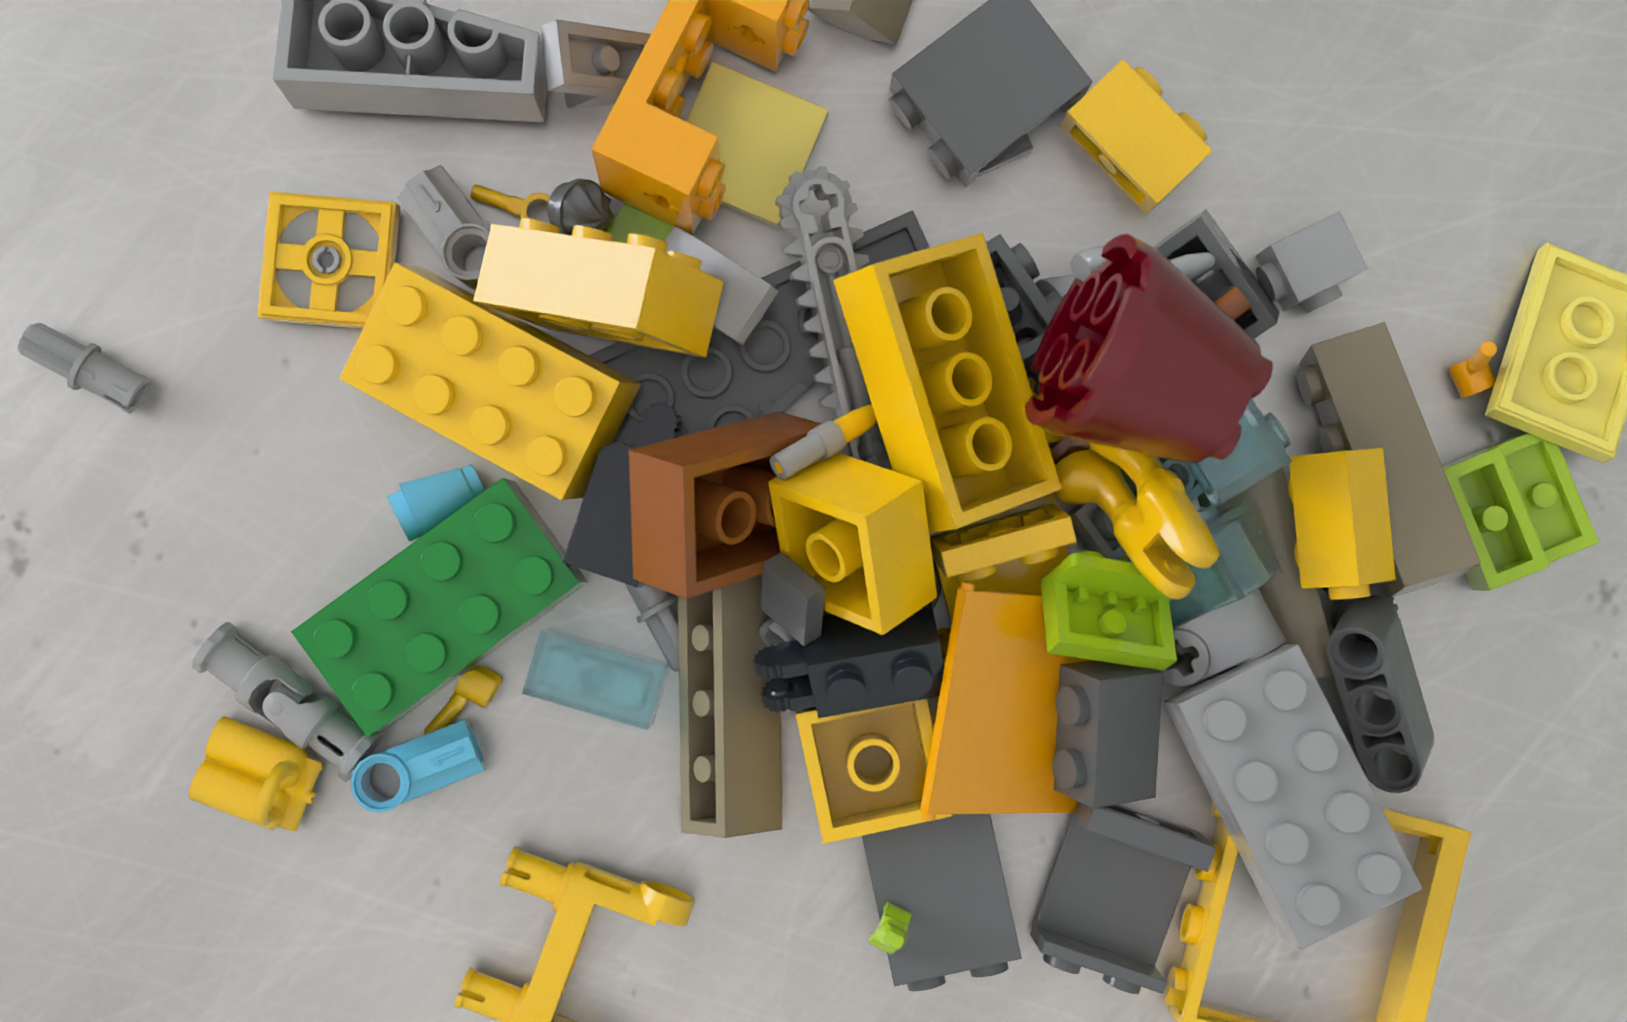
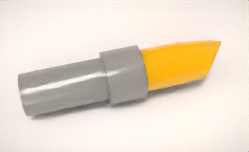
[770,404,877,480]

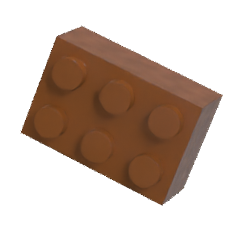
[629,411,822,599]

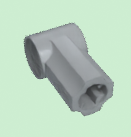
[397,165,490,290]

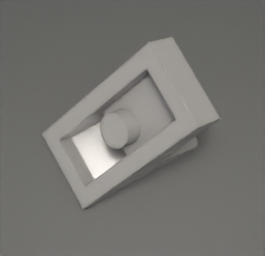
[540,19,651,109]

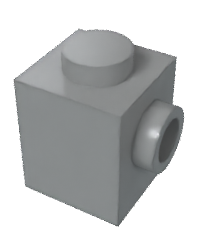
[1256,211,1369,313]

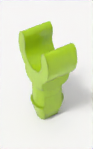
[868,902,912,955]

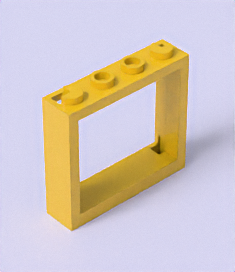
[1164,800,1471,1022]

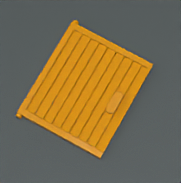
[920,582,1091,821]

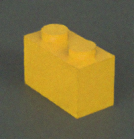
[1060,59,1213,216]

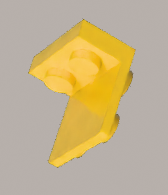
[930,503,1077,625]

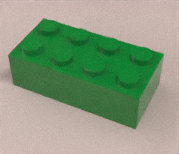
[291,478,589,737]

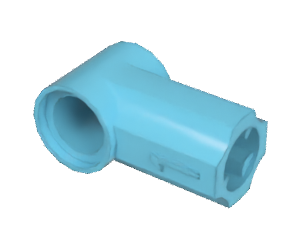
[350,718,486,813]

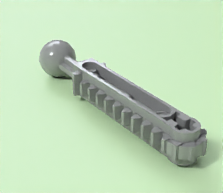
[775,166,941,609]

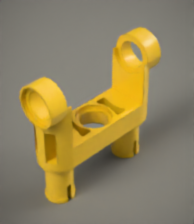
[454,846,695,1022]

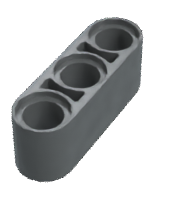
[1327,597,1434,793]

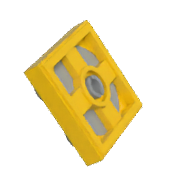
[257,191,401,329]

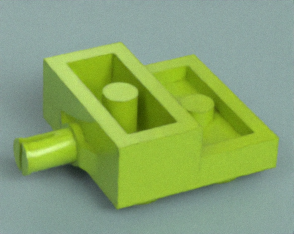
[1443,432,1599,591]

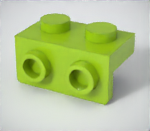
[1040,551,1177,671]

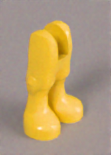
[1053,442,1220,600]

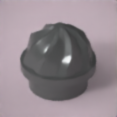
[547,178,614,236]

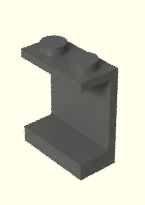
[888,0,1093,188]
[1030,802,1217,994]
[862,814,1022,991]

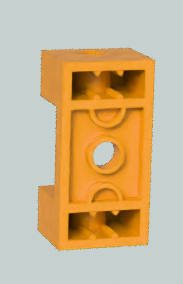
[591,0,810,235]

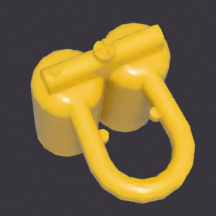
[188,716,323,831]

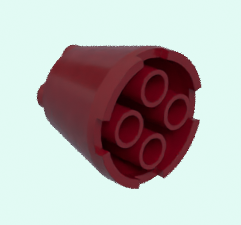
[1024,234,1273,463]

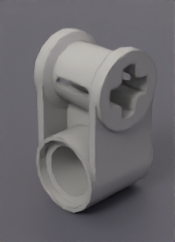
[1159,581,1286,687]

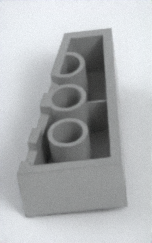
[273,0,547,123]

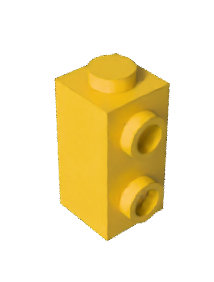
[1288,448,1396,599]

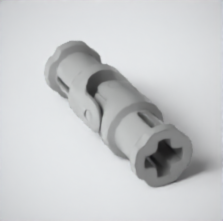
[192,622,382,782]

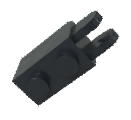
[562,401,683,587]
[753,602,944,718]

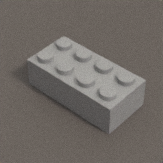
[1163,644,1423,950]

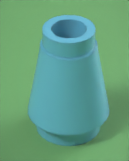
[387,464,485,542]

